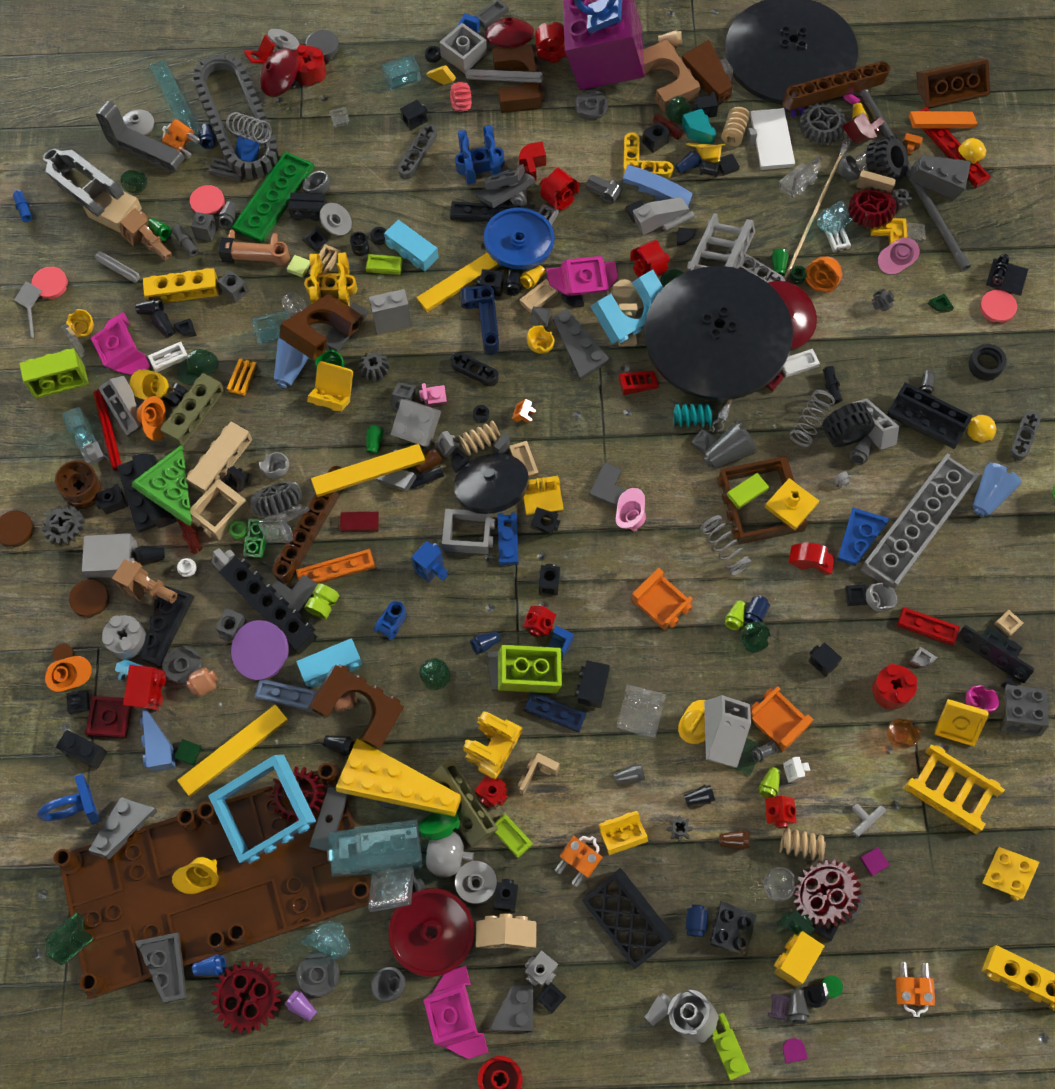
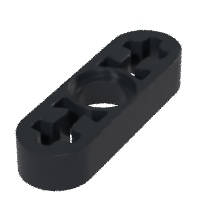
[450,352,499,386]

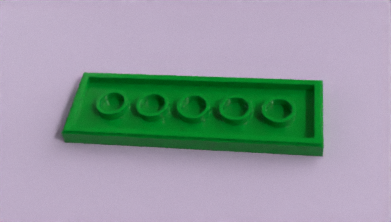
[231,151,315,244]

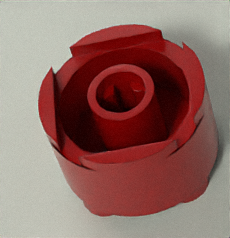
[535,22,566,63]
[294,45,327,86]
[540,167,580,210]
[630,240,670,278]
[872,664,917,710]
[478,1056,523,1089]

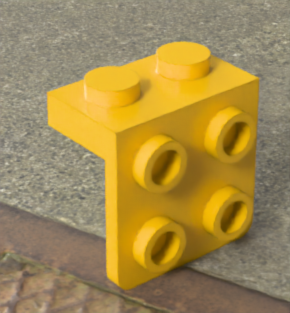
[307,361,353,412]

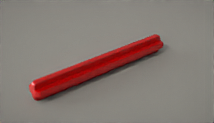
[93,390,121,471]

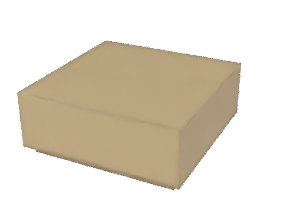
[994,610,1023,638]

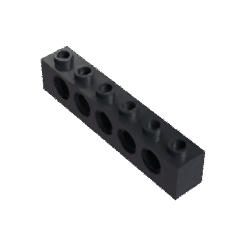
[219,556,317,653]

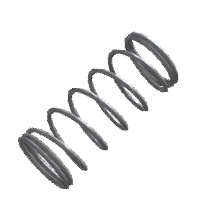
[226,112,272,144]
[789,390,835,447]
[700,515,751,575]

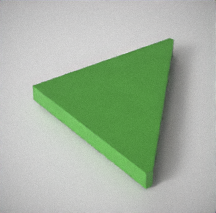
[132,445,192,526]

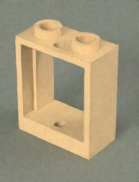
[190,479,250,540]

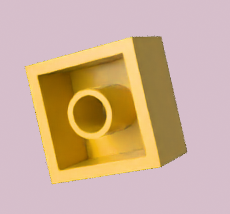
[774,931,825,988]

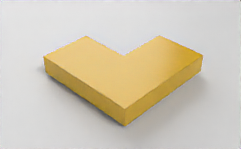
[870,218,907,245]

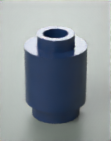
[744,595,770,626]
[685,904,708,937]

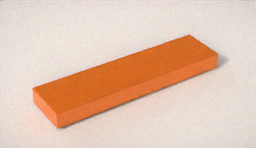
[909,111,978,128]
[296,549,375,584]

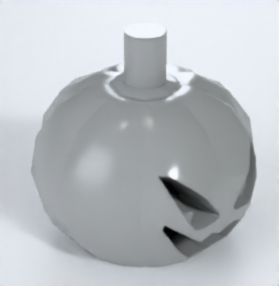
[426,832,474,878]

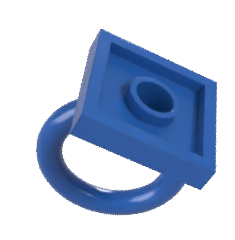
[574,0,622,34]
[37,773,100,825]

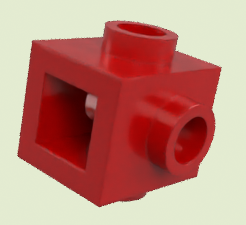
[523,606,556,638]
[475,775,508,809]
[765,795,797,829]

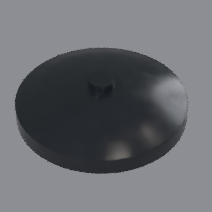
[454,453,529,514]

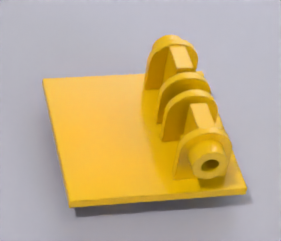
[523,476,564,516]
[982,847,1040,901]

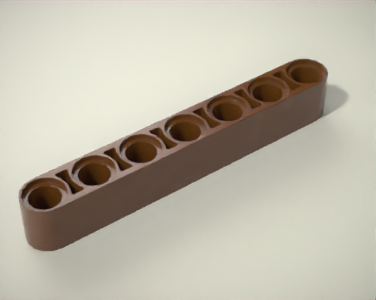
[782,61,891,110]
[273,466,343,584]

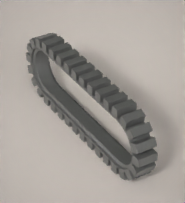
[193,53,279,179]

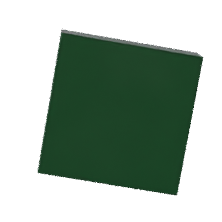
[174,739,202,766]

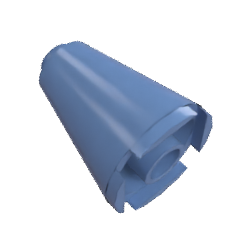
[274,338,309,388]
[972,462,1022,517]

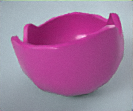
[966,685,999,714]

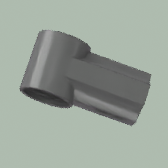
[586,175,623,204]

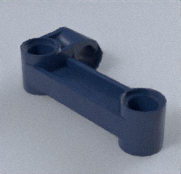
[460,285,499,355]

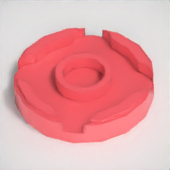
[190,185,225,216]
[31,267,68,300]
[980,290,1017,323]

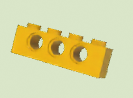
[143,268,219,303]
[982,945,1055,1011]

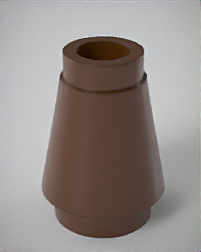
[415,448,443,473]
[720,829,750,850]

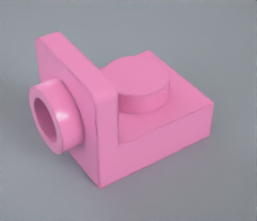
[419,383,447,407]

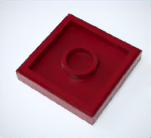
[85,696,132,739]

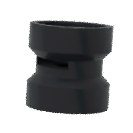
[350,231,369,256]
[163,383,188,408]

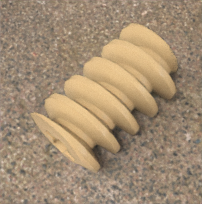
[721,107,750,147]
[459,420,501,456]
[780,828,825,862]

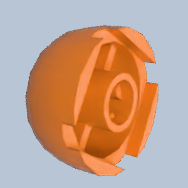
[805,256,843,293]

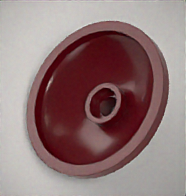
[485,17,534,47]
[260,48,298,97]

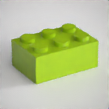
[19,348,89,399]
[498,645,562,694]

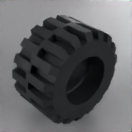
[865,135,909,180]
[822,402,875,447]

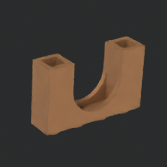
[643,40,700,113]

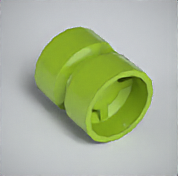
[304,583,340,620]

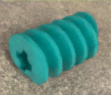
[673,404,712,428]

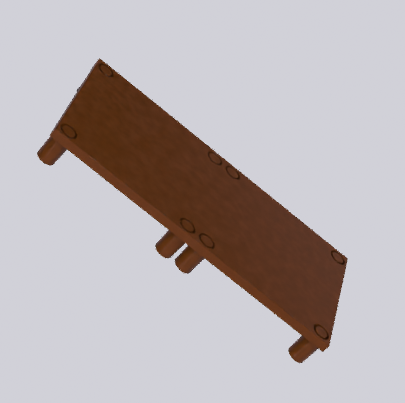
[53,763,377,1000]

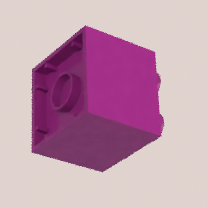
[563,0,645,90]

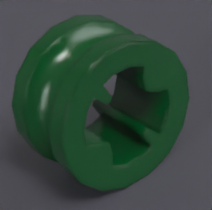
[790,266,807,284]

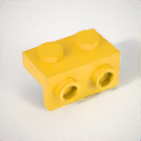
[599,811,648,855]

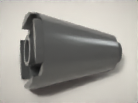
[703,421,758,469]

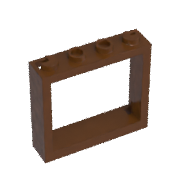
[717,456,808,545]

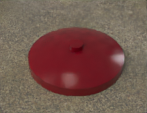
[768,281,817,351]
[388,888,474,977]

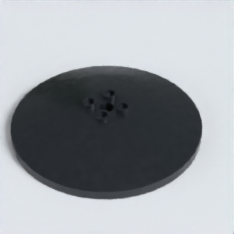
[725,0,858,105]
[645,266,793,400]

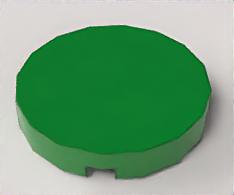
[418,813,460,840]

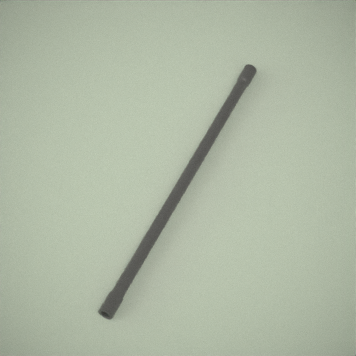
[857,89,971,271]

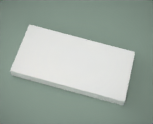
[750,108,795,170]

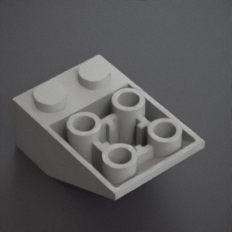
[704,695,751,768]

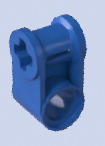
[374,601,407,641]

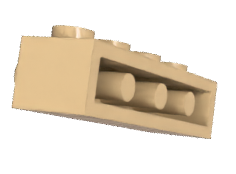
[186,421,252,495]

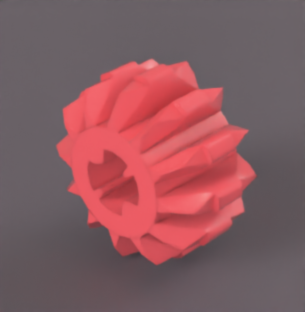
[450,82,472,112]

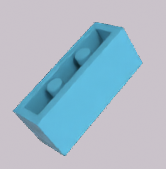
[384,220,439,271]
[296,638,363,688]

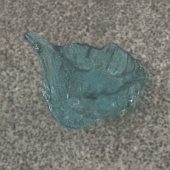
[817,201,851,233]
[301,921,350,960]

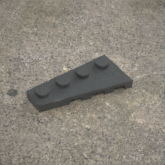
[552,308,609,381]

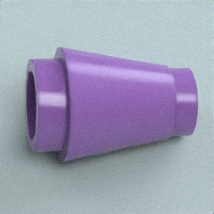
[285,990,317,1022]

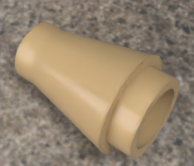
[658,30,682,47]

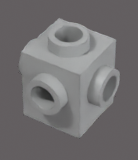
[525,950,558,987]

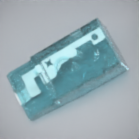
[327,820,422,877]

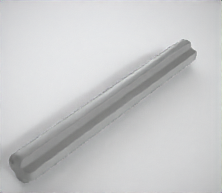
[465,69,543,83]

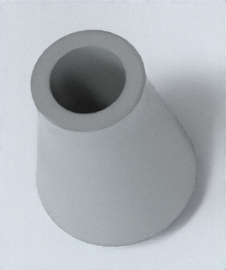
[644,992,671,1026]

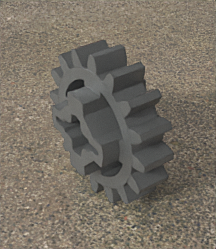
[41,505,85,546]

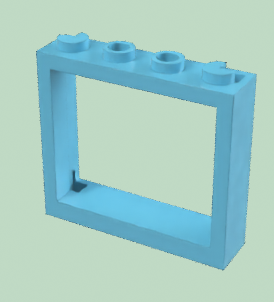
[208,755,316,864]

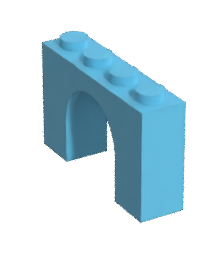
[590,270,663,344]

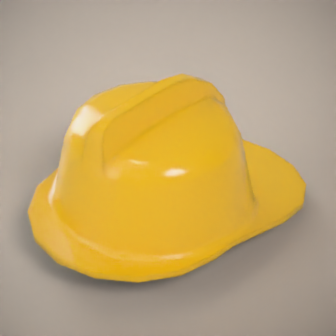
[686,143,726,163]
[130,369,171,400]
[678,700,706,744]
[172,857,218,894]

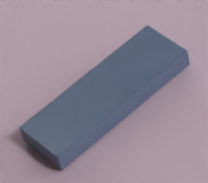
[254,679,317,712]

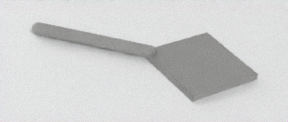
[14,281,42,338]

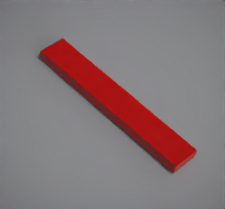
[920,107,991,188]

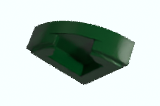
[928,294,954,312]

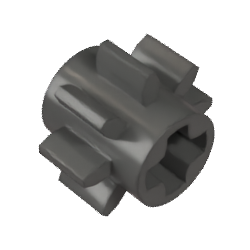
[891,188,912,211]
[872,289,895,311]
[666,815,693,843]

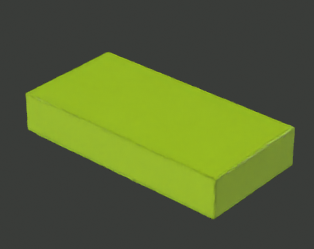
[366,254,403,275]
[727,473,769,509]
[494,814,533,858]

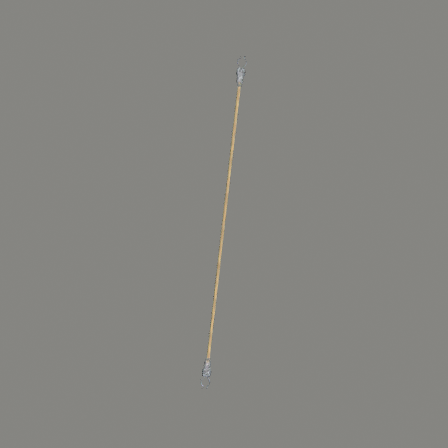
[712,132,852,434]

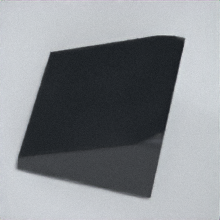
[302,227,328,252]

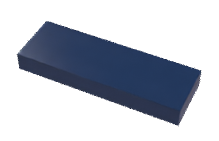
[523,692,587,733]

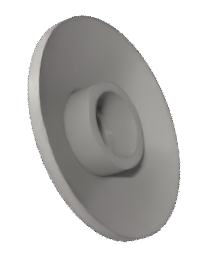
[267,29,300,50]
[122,109,154,136]
[320,203,352,236]
[455,861,497,904]

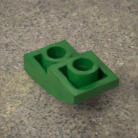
[243,519,269,558]

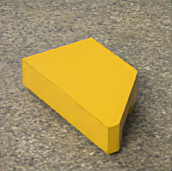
[426,65,456,85]

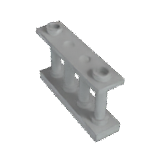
[687,213,755,272]

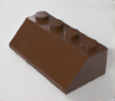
[916,58,990,108]

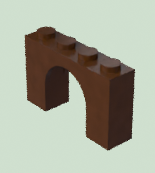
[492,44,544,113]
[279,294,362,360]
[308,664,404,749]

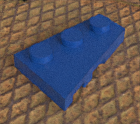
[837,508,890,566]

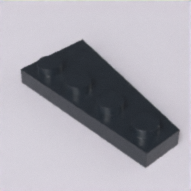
[140,585,194,666]

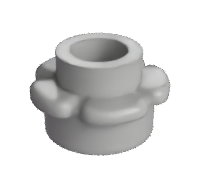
[833,471,851,488]

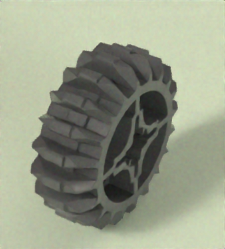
[799,102,846,146]
[250,481,302,517]

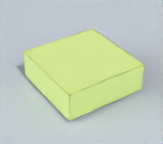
[287,255,310,278]

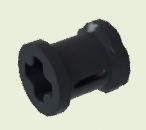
[700,159,720,178]

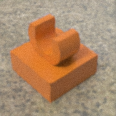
[903,133,923,155]
[511,399,536,423]

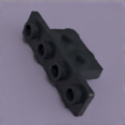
[956,625,1035,683]

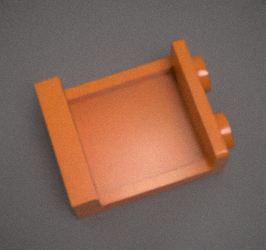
[631,568,693,631]
[750,686,814,752]

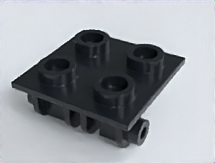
[986,254,1028,296]
[709,901,756,957]

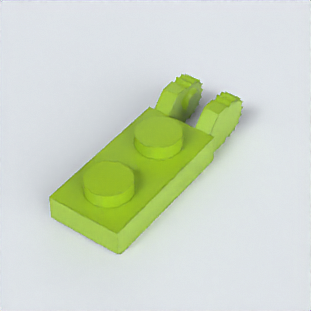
[712,1013,750,1080]

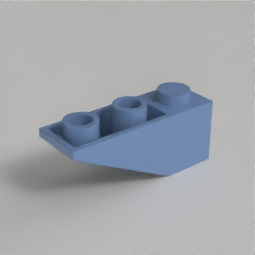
[140,709,176,772]

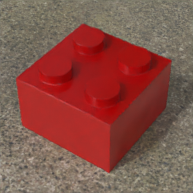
[123,665,166,711]

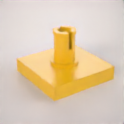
[765,478,819,530]
[934,699,988,747]

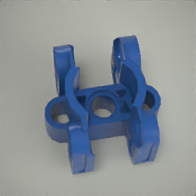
[455,125,504,185]

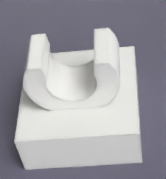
[783,757,810,783]

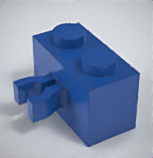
[411,541,448,583]

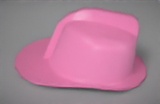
[878,238,920,274]
[616,488,646,532]

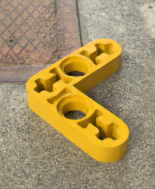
[623,132,673,179]

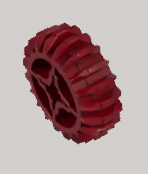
[848,188,896,229]
[268,766,325,822]

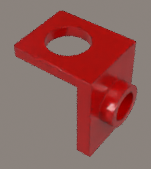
[244,35,275,64]

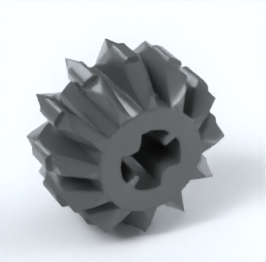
[358,350,390,382]

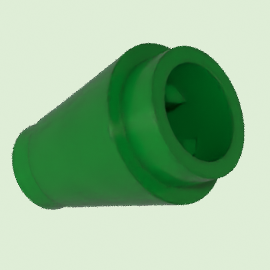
[148,218,172,241]
[771,248,789,276]
[366,425,384,454]

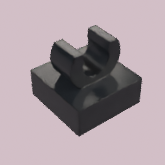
[225,466,250,493]
[66,690,90,714]

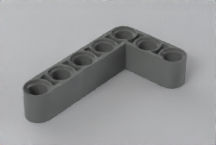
[96,101,185,172]

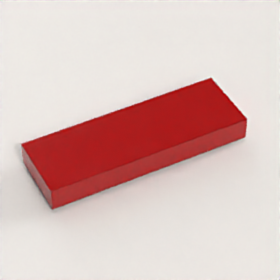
[896,607,960,646]

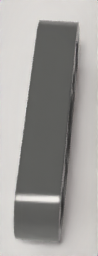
[1010,411,1041,461]

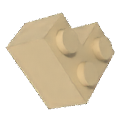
[476,914,536,949]

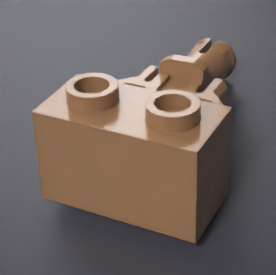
[120,208,172,261]
[112,559,177,603]

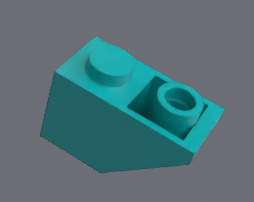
[682,109,716,145]

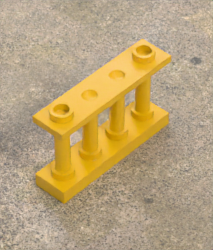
[903,744,1005,835]

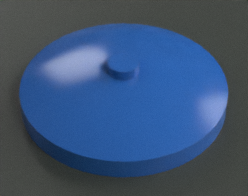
[484,208,555,269]

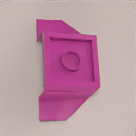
[546,256,618,296]
[91,312,151,375]
[424,966,489,1059]

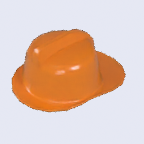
[136,396,166,441]
[45,656,92,692]

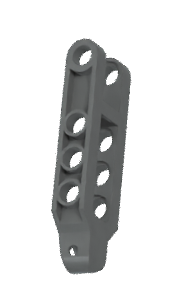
[43,149,124,217]

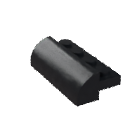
[887,382,973,449]
[117,454,177,533]

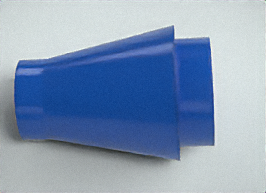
[192,954,226,976]

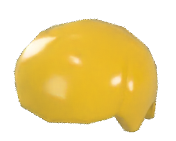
[959,138,987,164]
[66,309,94,338]
[527,325,555,354]
[967,415,997,443]

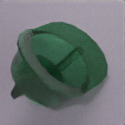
[177,349,218,385]

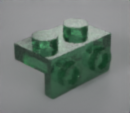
[775,910,815,935]
[45,912,93,965]

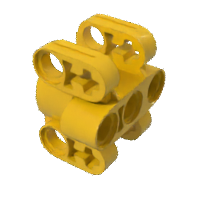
[304,252,358,307]
[463,711,523,779]

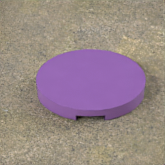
[231,620,288,680]

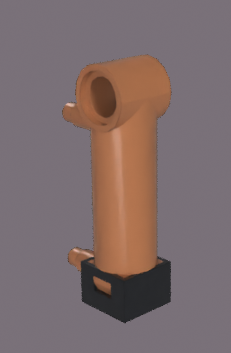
[218,230,290,266]

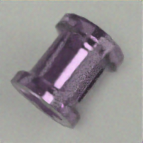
[767,994,790,1021]

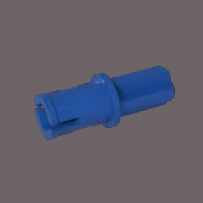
[13,190,33,222]

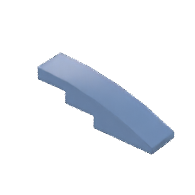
[622,165,693,206]

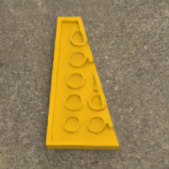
[336,739,461,817]

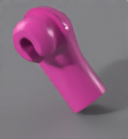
[843,93,861,105]

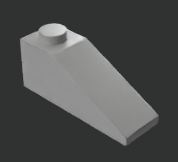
[633,197,690,235]
[98,376,141,436]
[853,398,899,450]

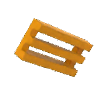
[227,358,257,396]

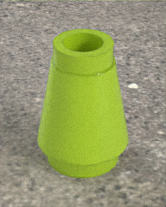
[725,600,747,630]
[758,767,781,798]

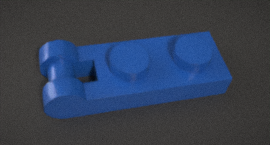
[498,513,518,565]

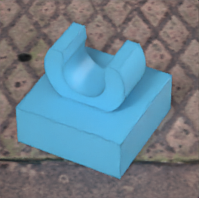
[115,659,143,681]

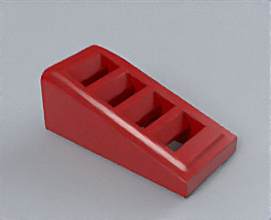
[618,371,659,396]

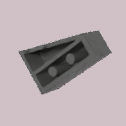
[908,155,971,200]

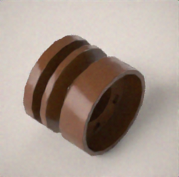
[55,460,102,509]

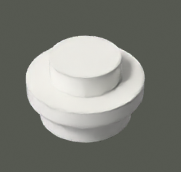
[177,558,197,577]

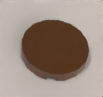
[0,510,34,547]
[69,579,109,618]

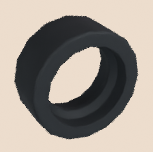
[968,344,1007,380]

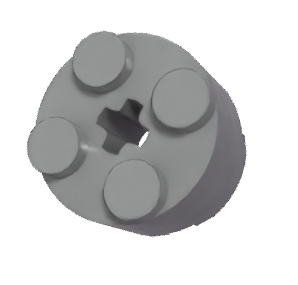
[102,615,146,660]
[668,990,719,1043]

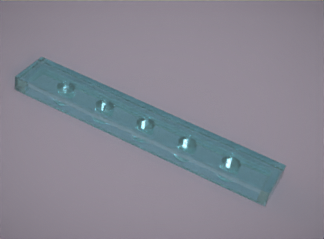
[149,59,201,138]

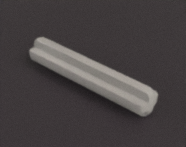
[95,251,140,283]

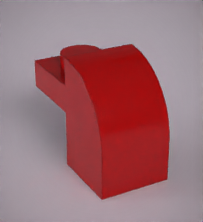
[519,141,546,182]
[789,543,835,575]

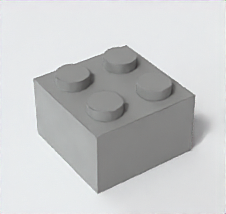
[439,23,487,73]
[390,399,441,446]

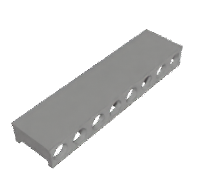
[860,453,980,590]

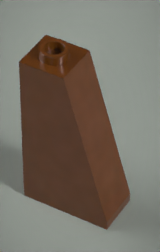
[682,40,733,105]

